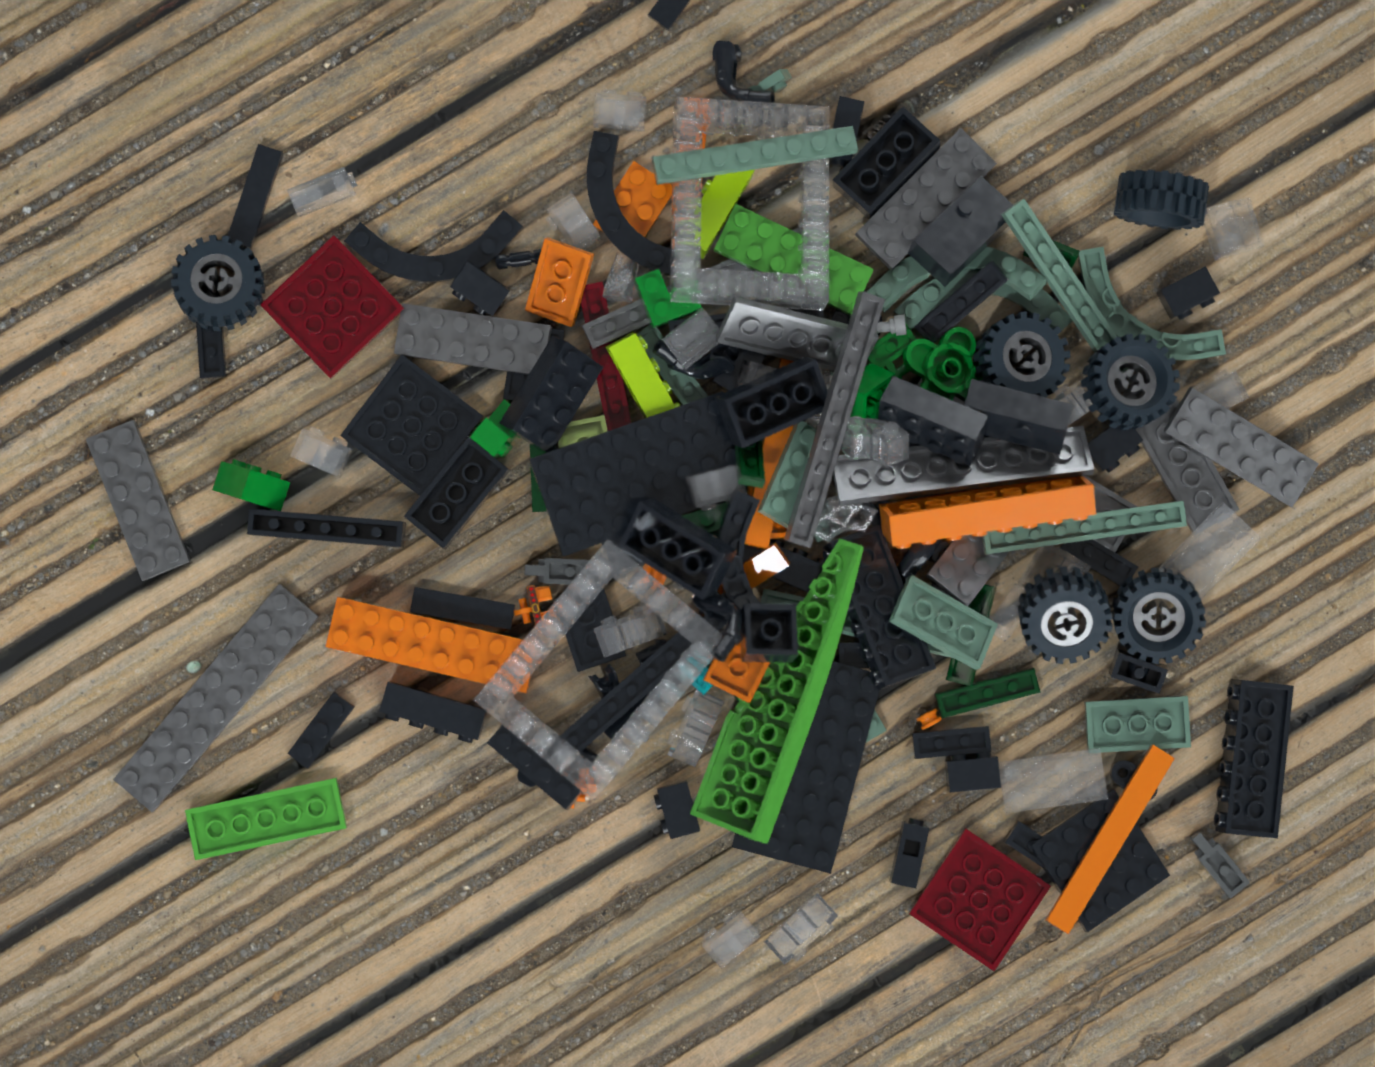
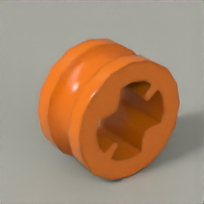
[916,708,942,730]

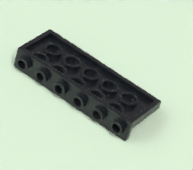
[823,525,936,690]
[1214,679,1294,839]

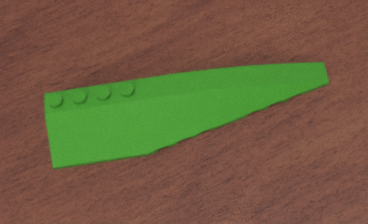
[690,539,864,844]

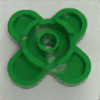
[903,327,983,401]

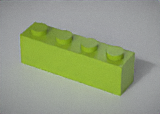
[676,169,755,259]
[606,332,680,418]

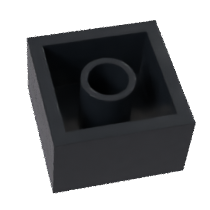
[740,604,798,662]

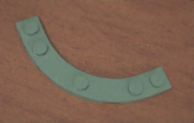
[867,247,1047,312]
[1078,247,1226,361]
[893,269,1073,335]

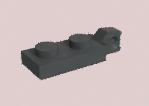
[524,558,596,586]
[1190,831,1250,899]

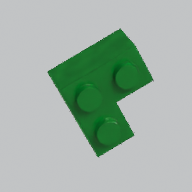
[633,269,702,329]
[846,363,895,438]
[470,400,520,460]
[212,459,290,511]

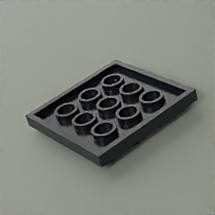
[340,355,484,496]
[1029,789,1170,932]

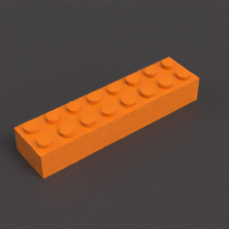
[879,476,1096,549]
[325,597,539,693]

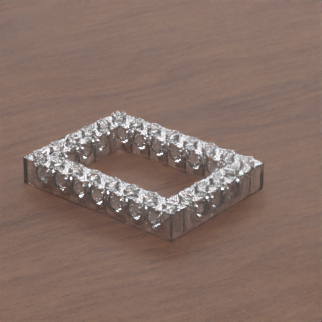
[670,97,829,310]
[474,539,722,801]

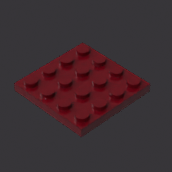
[260,235,404,379]
[908,828,1051,971]

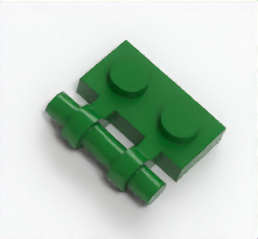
[868,323,916,379]

